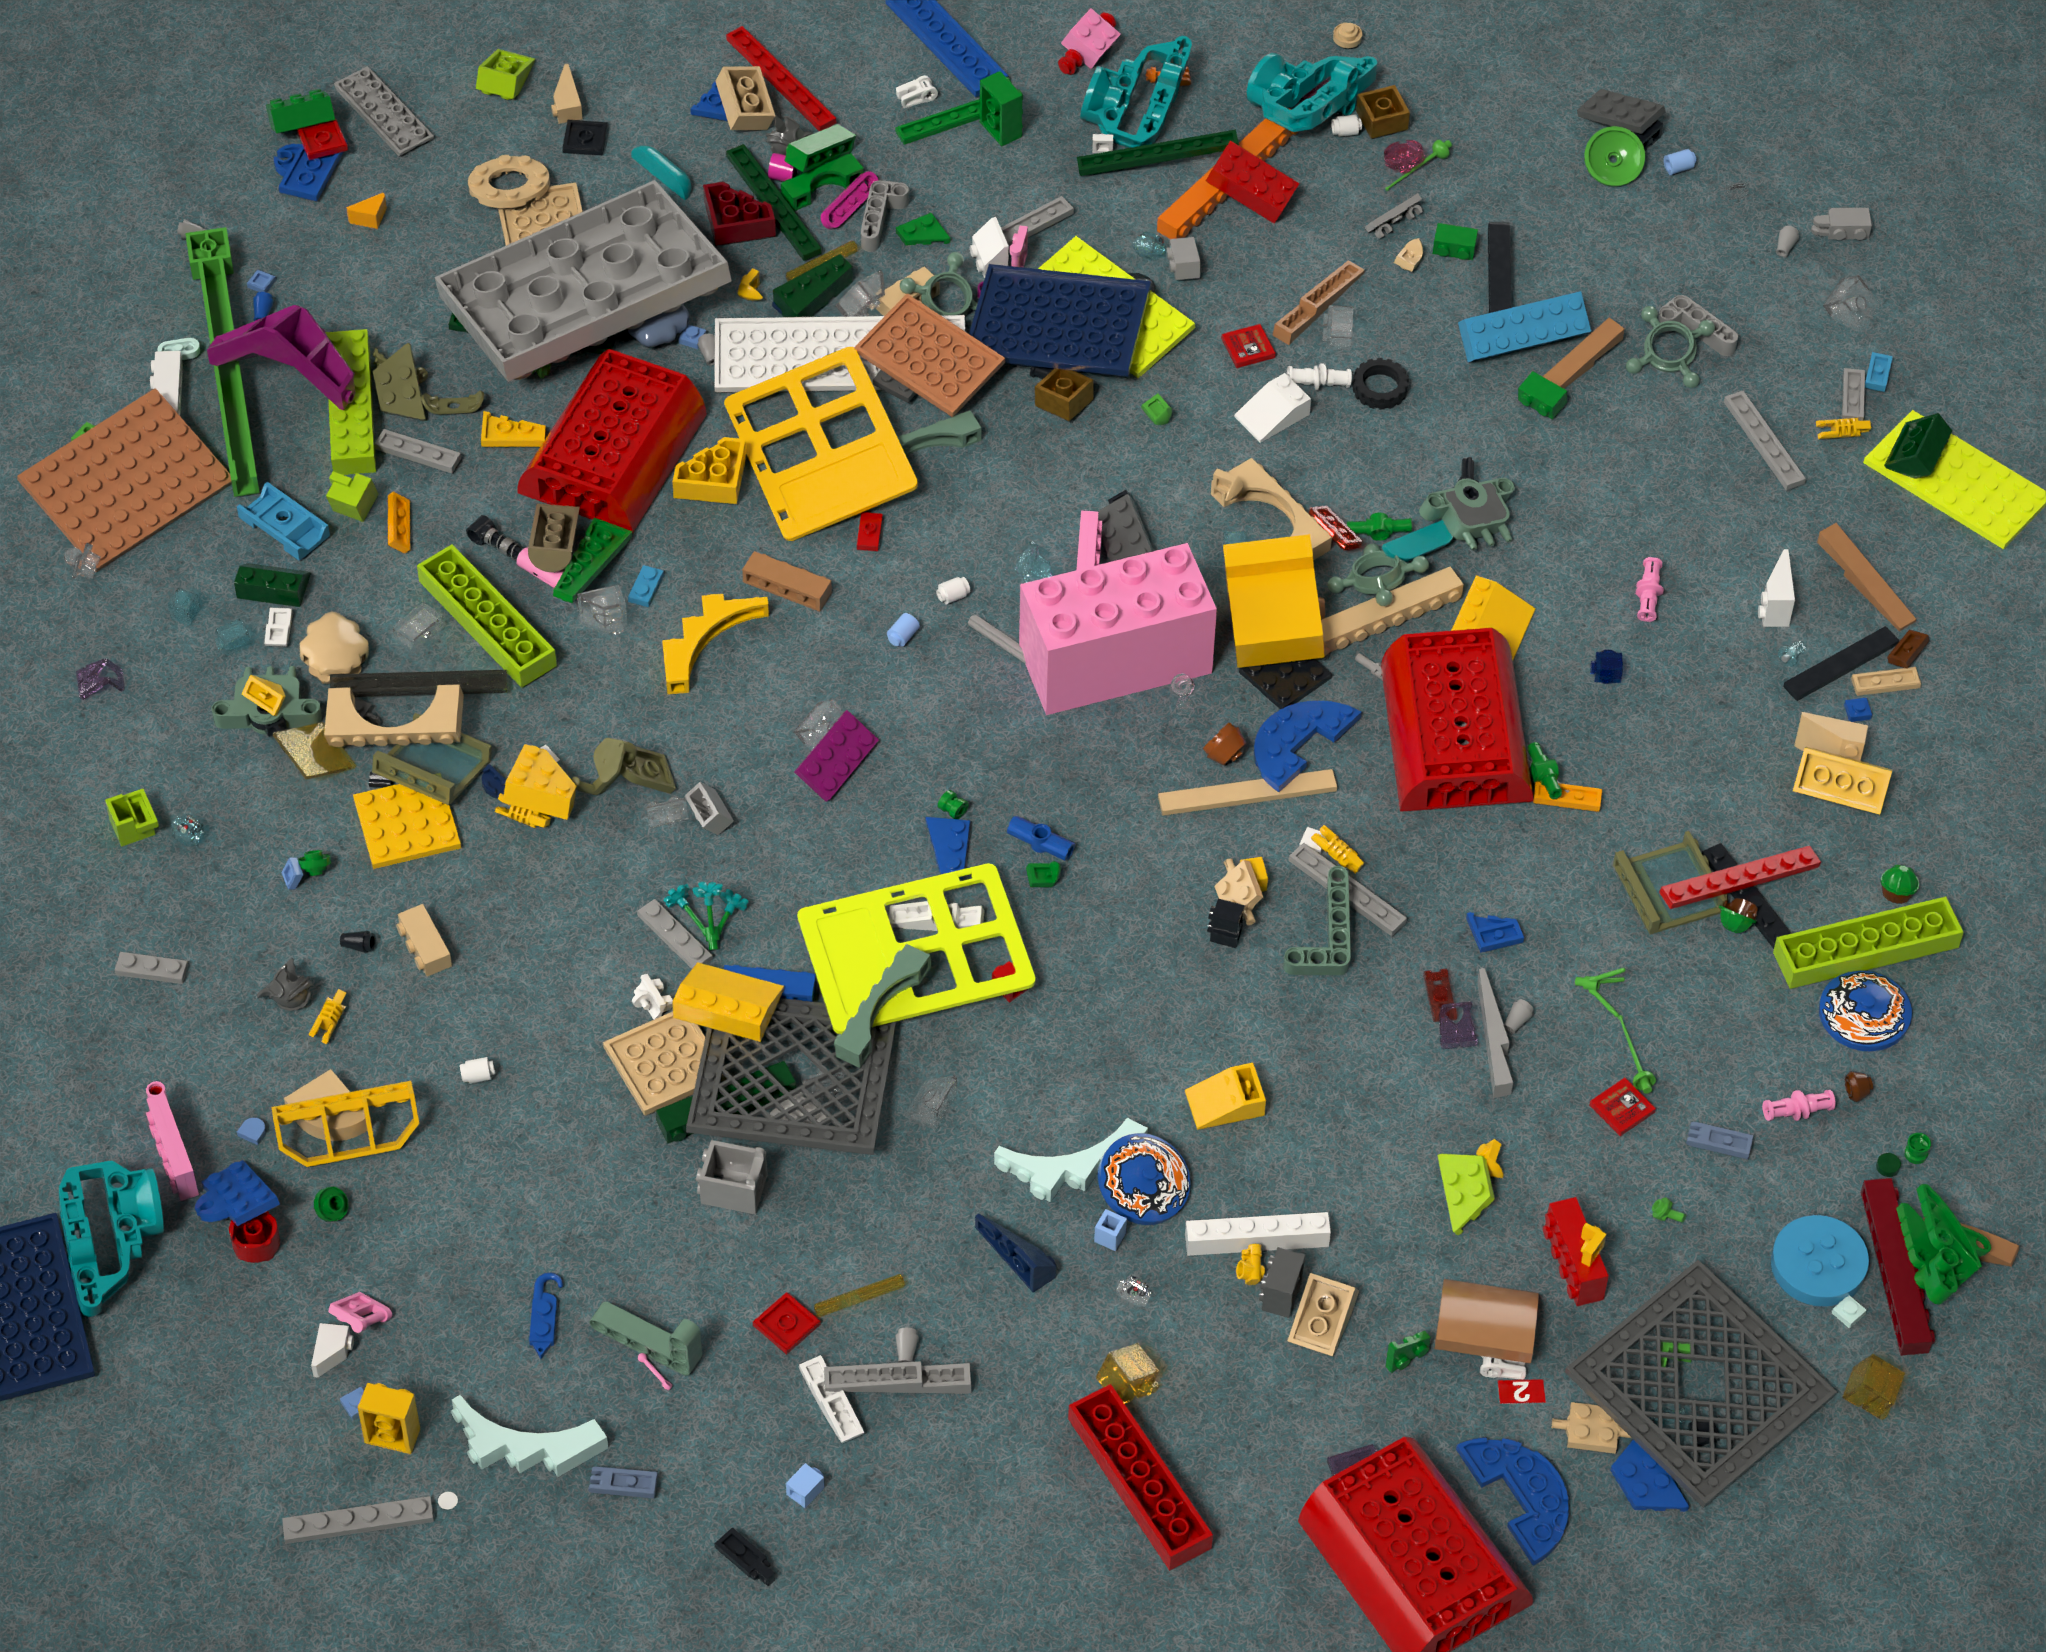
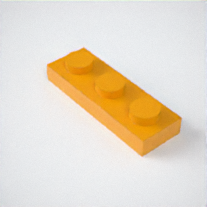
[388,491,410,553]
[1533,782,1602,812]

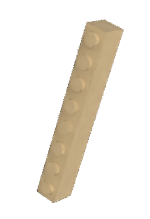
[1321,567,1464,656]

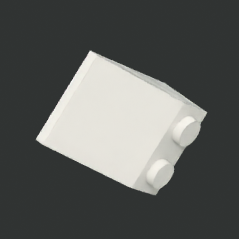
[1234,373,1311,443]
[1758,549,1795,627]

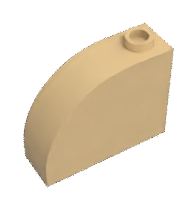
[284,1069,372,1141]

